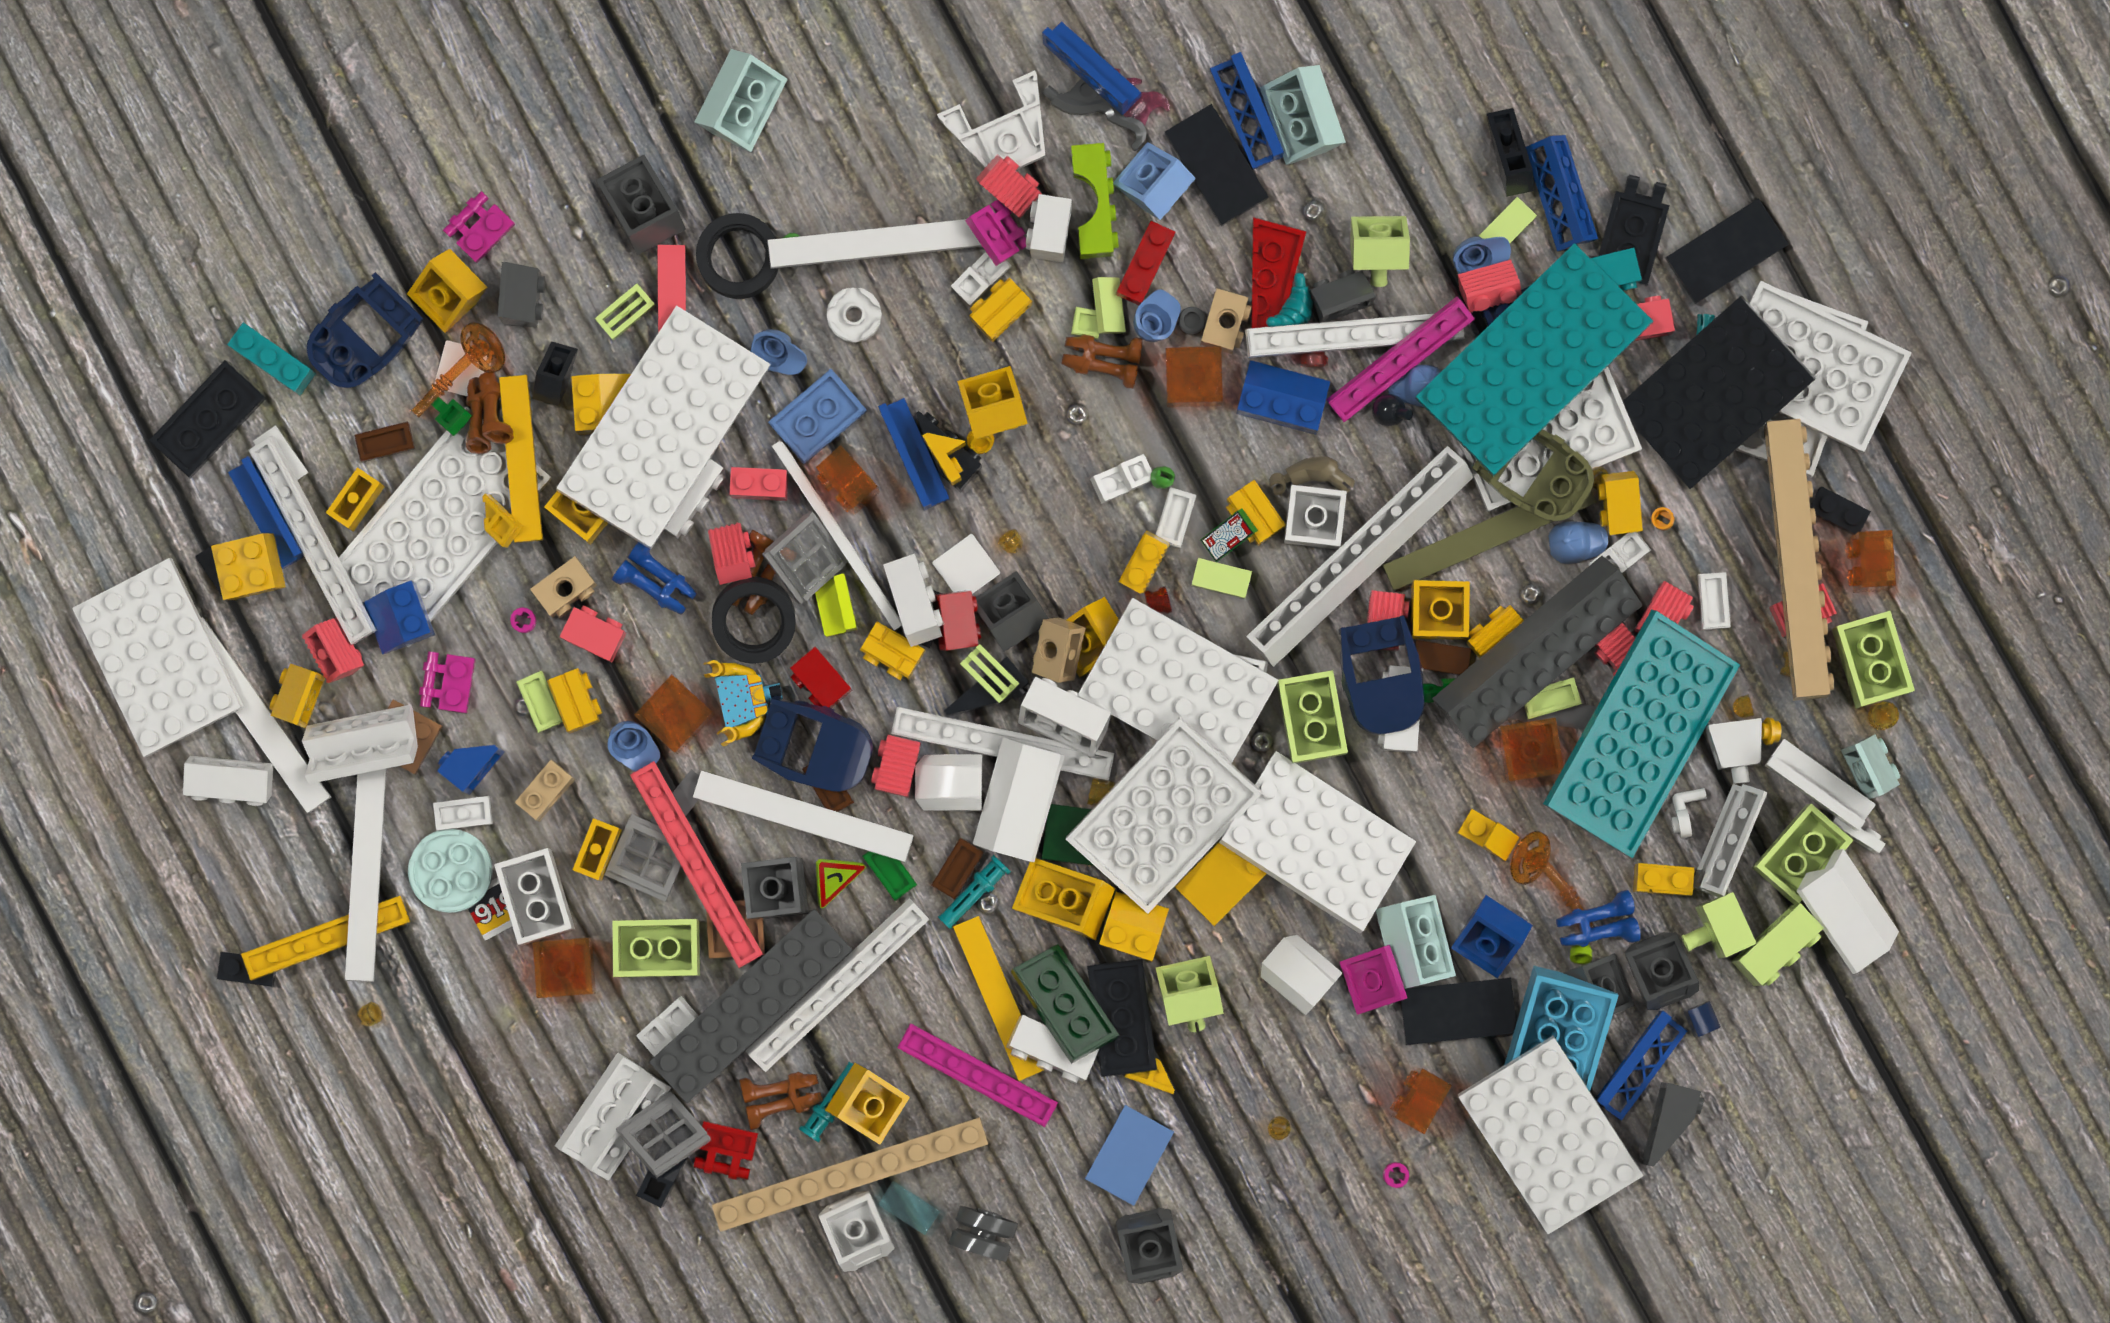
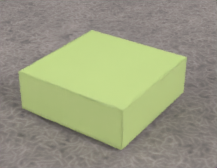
[1071,307,1099,340]

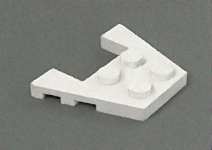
[937,70,1045,170]

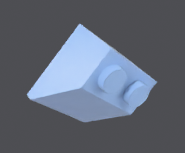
[1113,142,1196,220]

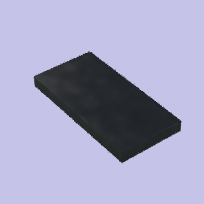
[1164,104,1269,226]
[1665,198,1789,304]
[149,360,267,479]
[1087,959,1157,1077]
[1401,977,1516,1045]

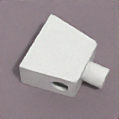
[1705,718,1762,784]

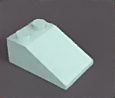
[1841,734,1900,799]

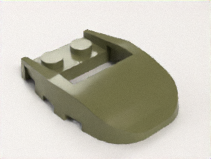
[1472,430,1594,521]

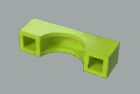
[1071,143,1119,259]

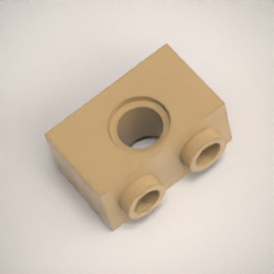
[1200,288,1252,354]
[530,556,597,618]
[1032,618,1086,683]
[515,760,575,822]

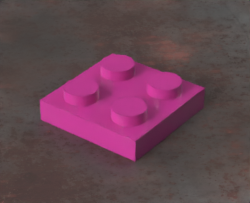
[1340,945,1407,1015]

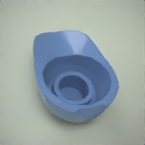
[1453,237,1511,274]
[1133,289,1181,342]
[750,329,807,375]
[1387,365,1441,407]
[1548,521,1608,564]
[608,721,660,772]

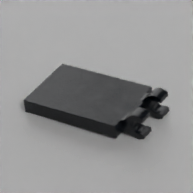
[1598,174,1670,286]

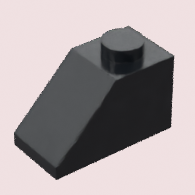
[532,341,578,406]

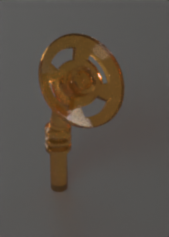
[411,322,505,418]
[1510,831,1595,928]

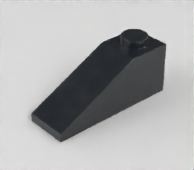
[1486,108,1534,197]
[944,657,1029,717]

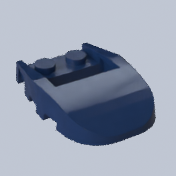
[307,272,424,388]
[1339,616,1425,735]
[752,696,873,791]

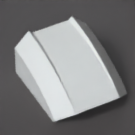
[915,754,983,811]
[1261,935,1342,1015]
[818,1191,894,1272]

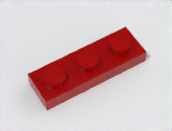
[1116,221,1176,305]

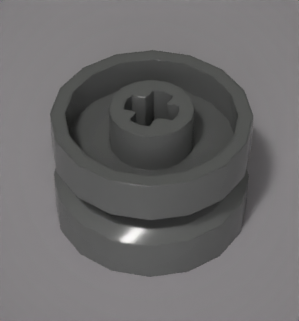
[949,1205,1018,1262]

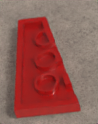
[1251,217,1307,328]

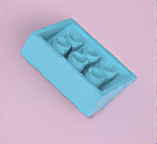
[1504,965,1619,1091]

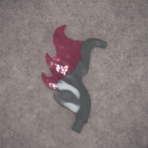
[1042,68,1170,151]

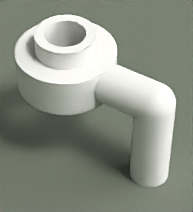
[1671,788,1707,838]

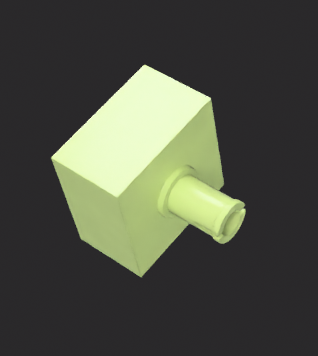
[1350,216,1410,287]
[1681,892,1757,958]
[1156,956,1224,1032]

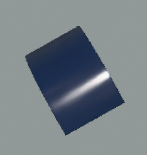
[1683,1001,1721,1037]

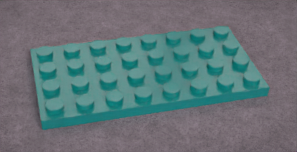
[1415,243,1653,477]
[1543,609,1740,858]

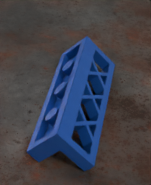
[1042,21,1141,115]
[1210,52,1284,170]
[1526,135,1598,252]
[878,398,950,511]
[228,456,304,569]
[1595,1011,1687,1121]

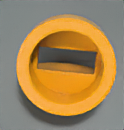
[1651,507,1675,530]

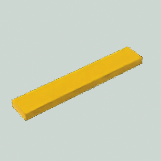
[499,375,543,543]
[241,895,410,981]
[953,916,1044,1081]

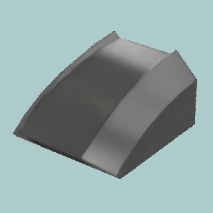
[1624,932,1699,1010]
[1116,1207,1183,1284]

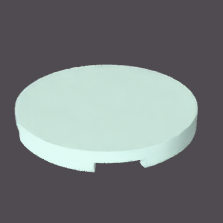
[408,829,493,913]

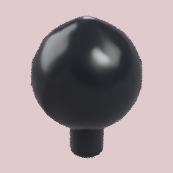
[1372,394,1413,426]

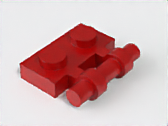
[693,1121,759,1180]

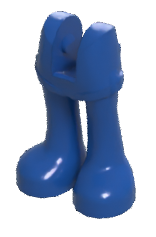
[612,542,697,614]
[1556,890,1641,947]

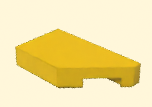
[482,494,523,548]
[1124,1058,1175,1094]

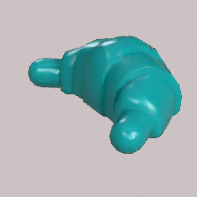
[1266,273,1314,327]

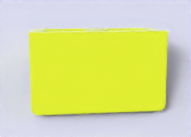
[815,574,857,637]

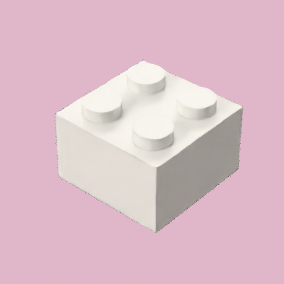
[1026,194,1072,263]
[1284,485,1347,550]

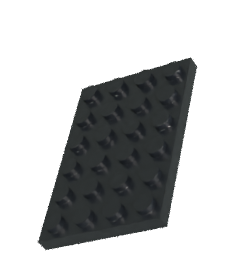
[1623,295,1816,489]

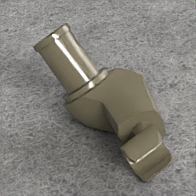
[1270,456,1355,495]

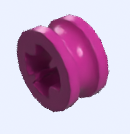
[510,607,537,633]
[1383,1162,1409,1188]

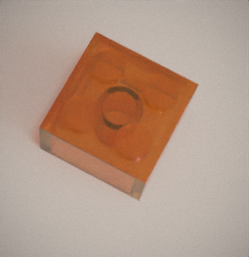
[1165,346,1223,407]
[816,445,880,515]
[1846,530,1896,593]
[634,674,715,755]
[1497,718,1564,783]
[533,938,596,999]
[1390,1068,1452,1134]

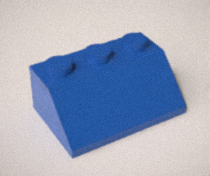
[1236,360,1330,435]

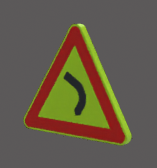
[816,859,866,908]

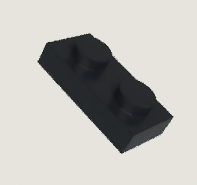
[1810,486,1871,537]
[217,952,276,987]

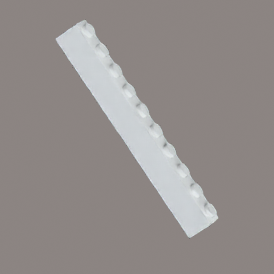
[1246,446,1474,667]

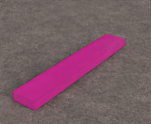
[1326,297,1475,422]
[897,1023,1058,1127]

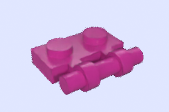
[443,191,515,263]
[965,199,1026,266]
[419,651,476,714]

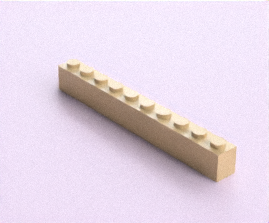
[1764,419,1834,701]
[712,1117,989,1232]

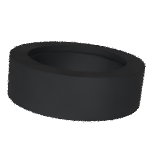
[696,213,779,299]
[712,577,796,664]

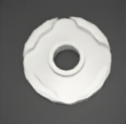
[827,288,882,343]

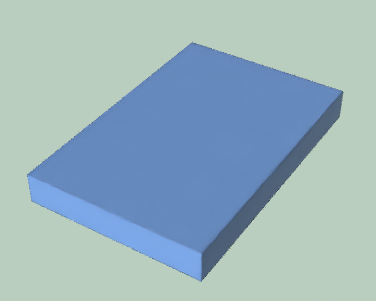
[768,369,867,465]
[1085,1105,1174,1206]

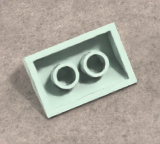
[694,49,788,152]
[1260,65,1346,165]
[1376,895,1456,989]

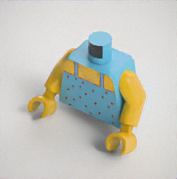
[703,660,783,746]

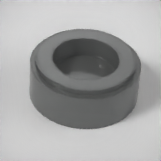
[1178,307,1206,335]

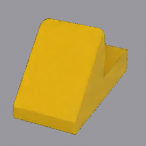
[922,433,966,486]
[1457,809,1520,861]

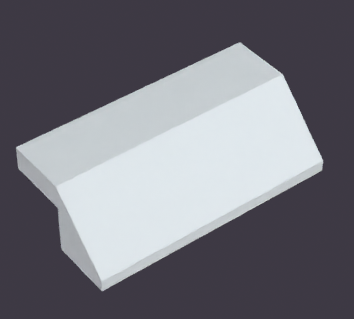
[302,705,418,784]
[973,737,1065,862]
[1765,739,1876,831]
[1693,784,1767,897]
[1797,849,1899,974]
[555,1053,671,1181]

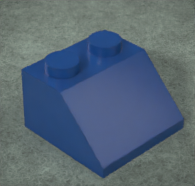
[363,580,435,655]
[437,745,505,795]
[1451,895,1533,979]

